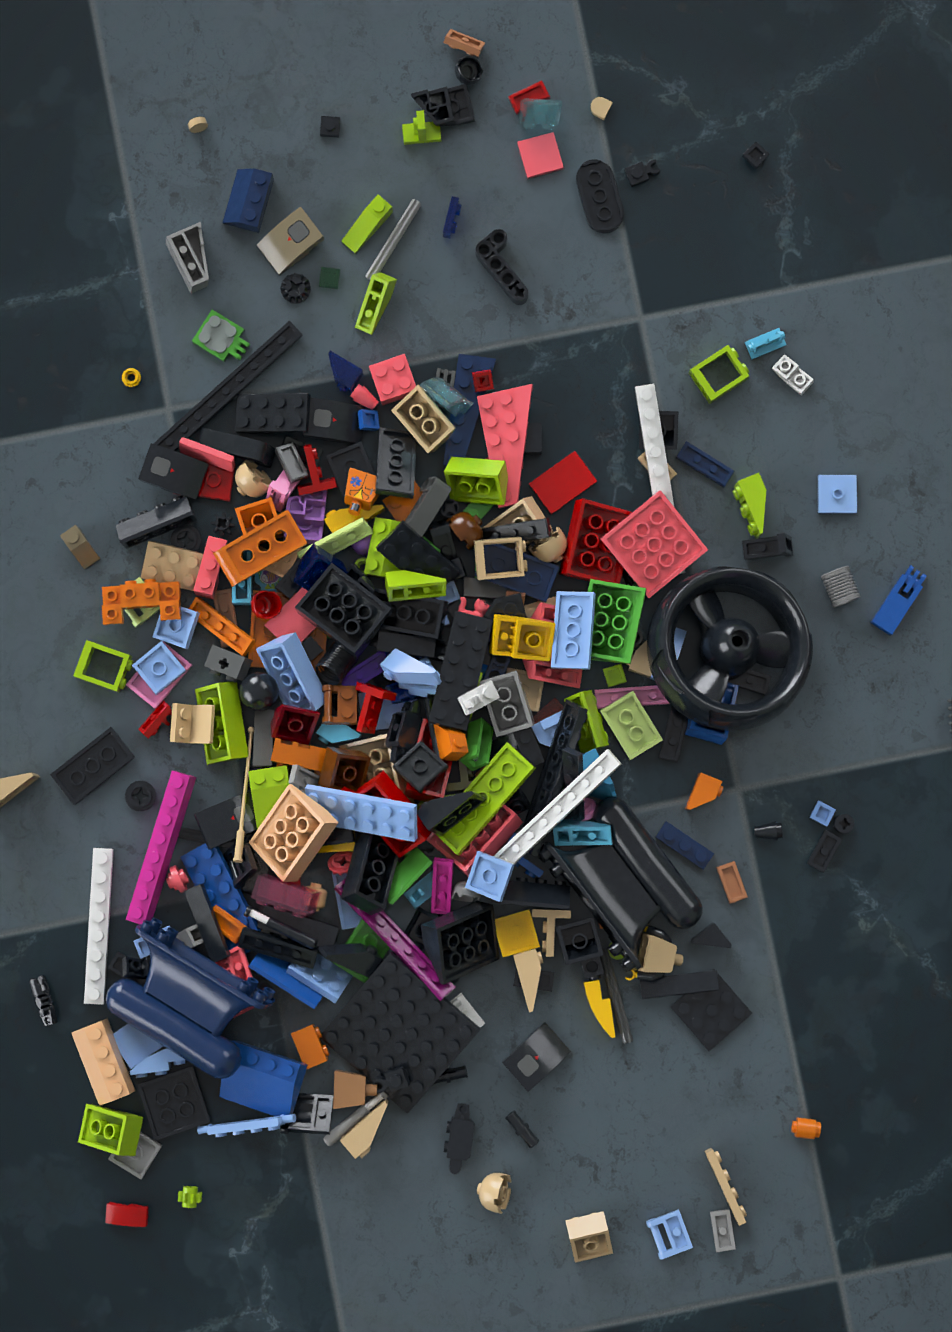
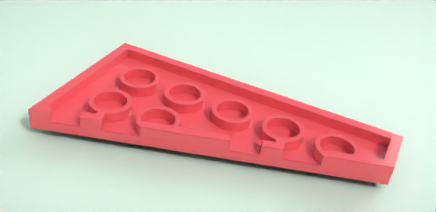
[477,384,533,508]

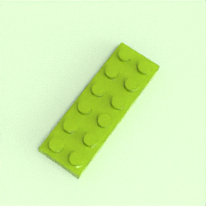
[436,742,536,856]

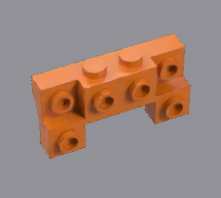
[102,579,182,626]

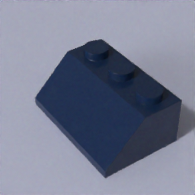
[223,168,274,233]

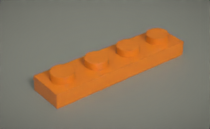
[189,597,256,656]

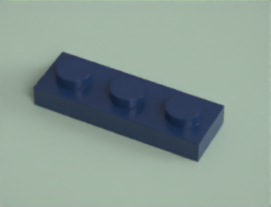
[655,821,714,870]

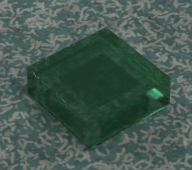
[319,267,340,289]

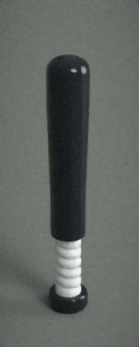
[244,905,317,949]

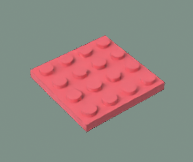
[600,490,708,598]

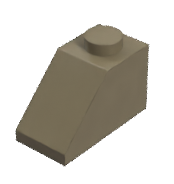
[60,525,100,569]

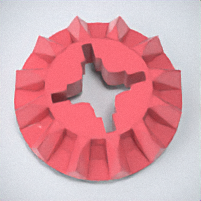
[328,851,353,876]

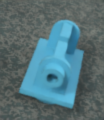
[744,328,786,359]

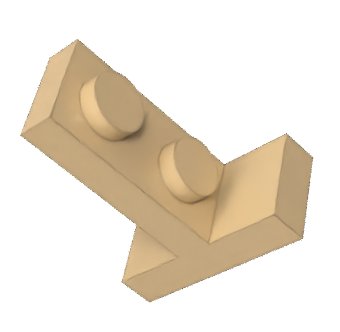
[531,909,571,957]

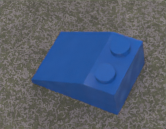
[685,682,739,745]

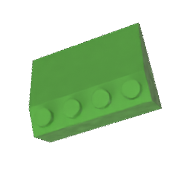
[588,579,647,664]

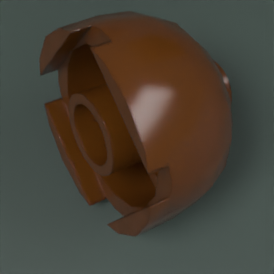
[447,512,483,550]

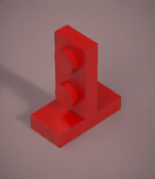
[298,444,337,496]
[355,682,397,734]

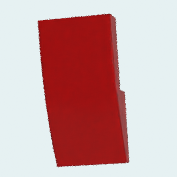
[106,1202,149,1227]

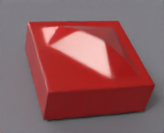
[472,369,494,392]

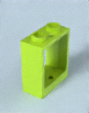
[689,345,749,404]
[73,640,134,692]

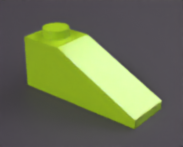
[341,194,393,254]
[355,272,397,335]
[385,570,446,602]

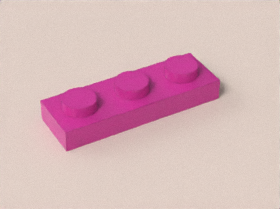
[431,857,454,914]

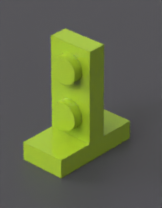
[402,110,441,145]

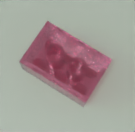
[251,874,322,918]

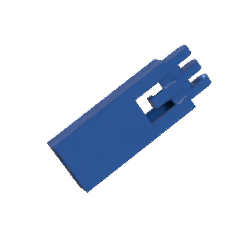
[870,565,927,636]

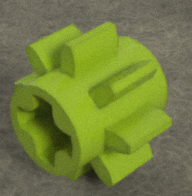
[178,1186,202,1208]

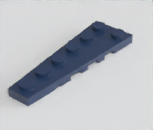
[443,354,496,467]

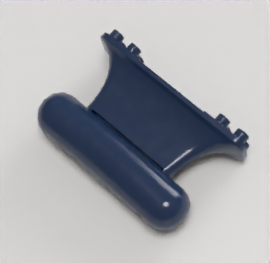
[106,918,275,1079]

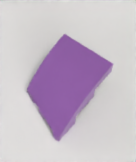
[283,490,327,545]

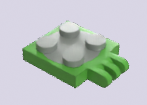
[192,309,250,362]

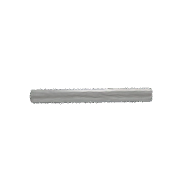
[366,199,421,280]

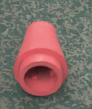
[350,384,379,410]

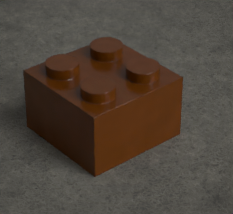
[318,747,371,791]

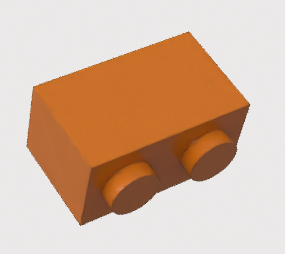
[291,1023,330,1070]

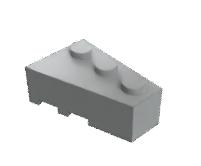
[166,222,209,294]

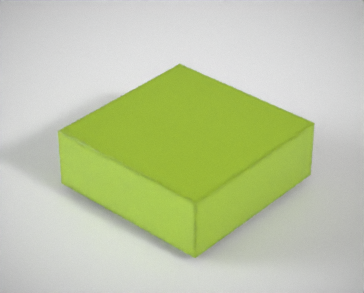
[603,664,627,688]

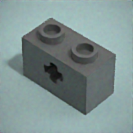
[204,645,253,683]

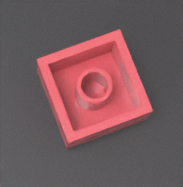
[369,354,416,406]

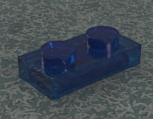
[443,196,462,239]

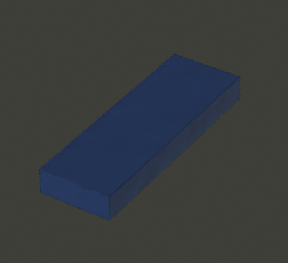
[676,441,735,488]

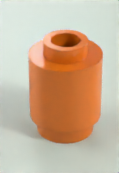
[791,1117,821,1139]

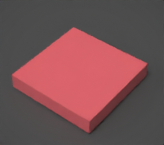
[517,132,564,179]

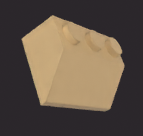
[391,385,456,453]

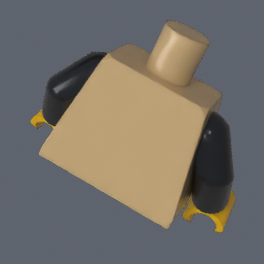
[625,925,683,981]

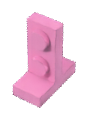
[266,469,307,513]

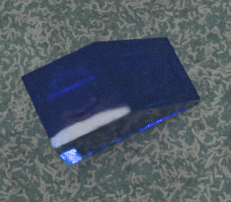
[328,351,363,393]

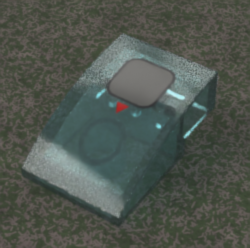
[420,377,474,417]

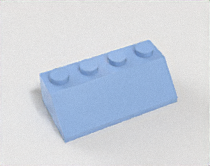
[256,632,324,711]

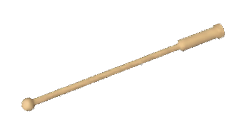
[233,727,254,863]

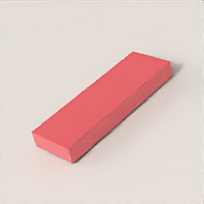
[179,437,235,472]

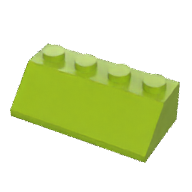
[195,681,249,765]

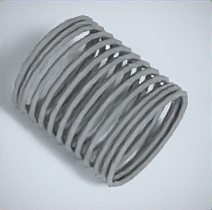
[821,566,861,608]

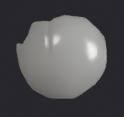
[451,880,482,902]

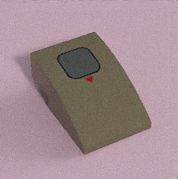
[257,207,324,275]

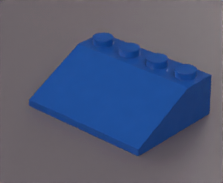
[219,1040,308,1116]

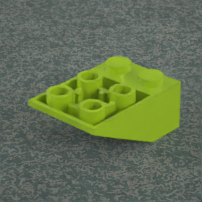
[732,473,766,539]

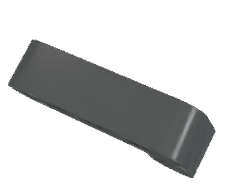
[405,477,451,537]

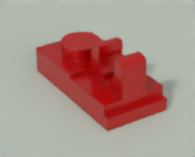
[138,700,172,739]

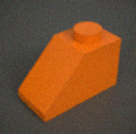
[434,724,468,761]
[685,773,724,810]

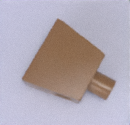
[333,1070,378,1109]

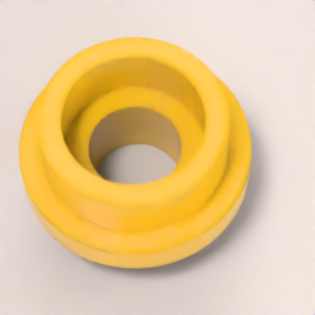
[122,368,141,387]

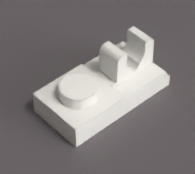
[457,680,500,715]
[450,993,485,1027]

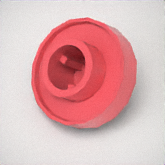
[166,865,189,893]

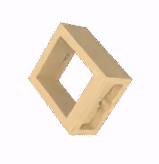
[474,537,527,580]

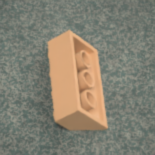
[71,1018,135,1105]

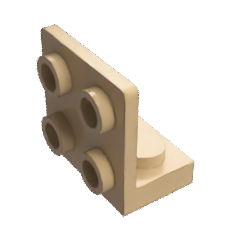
[170,703,215,744]

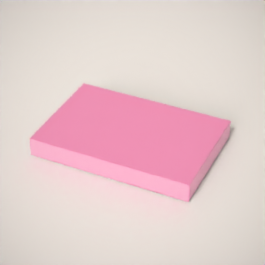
[126,641,193,709]

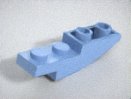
[130,1048,185,1078]

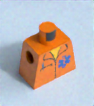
[344,467,380,516]

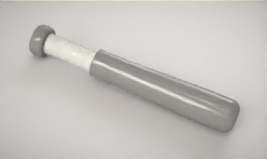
[324,1092,388,1146]

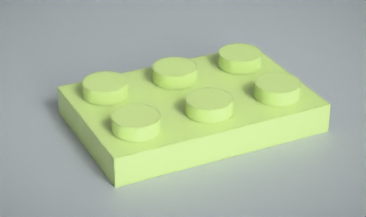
[600,690,663,760]

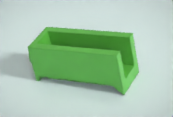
[460,718,494,771]

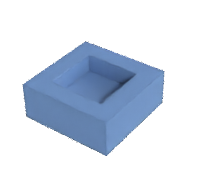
[809,801,836,827]

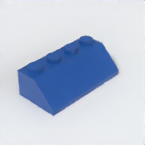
[248,953,324,1009]

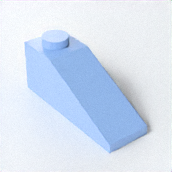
[380,648,442,685]

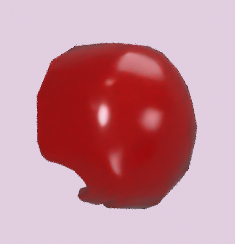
[251,590,282,619]

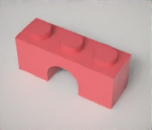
[194,536,228,600]

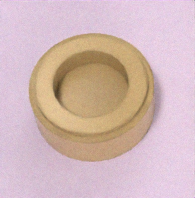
[188,117,208,133]

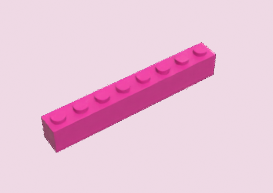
[126,771,197,924]

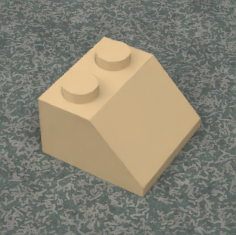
[565,1211,613,1263]

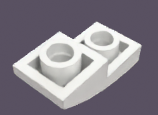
[772,354,814,396]

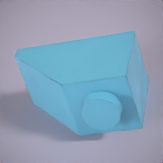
[316,716,362,745]

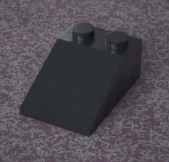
[489,727,544,766]
[417,791,486,836]

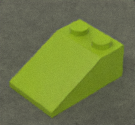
[248,765,289,830]
[78,1104,143,1156]

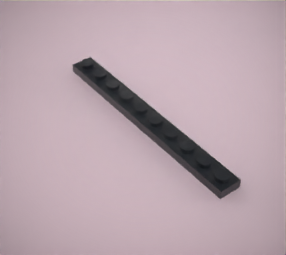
[153,320,303,451]

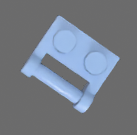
[646,1209,693,1259]

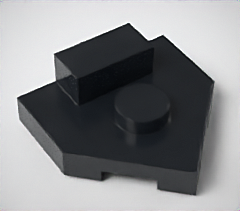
[484,592,527,620]

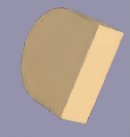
[590,97,613,120]

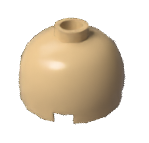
[235,459,272,498]
[528,527,567,563]
[477,1173,511,1214]

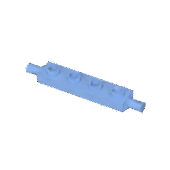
[197,1114,296,1137]

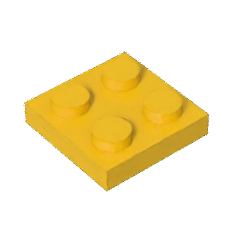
[495,909,540,957]

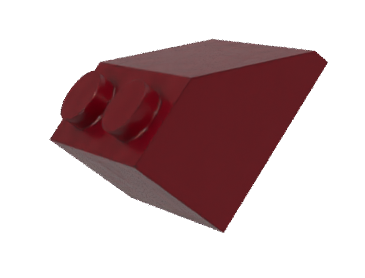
[270,704,320,745]

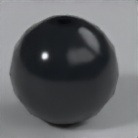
[239,672,279,711]

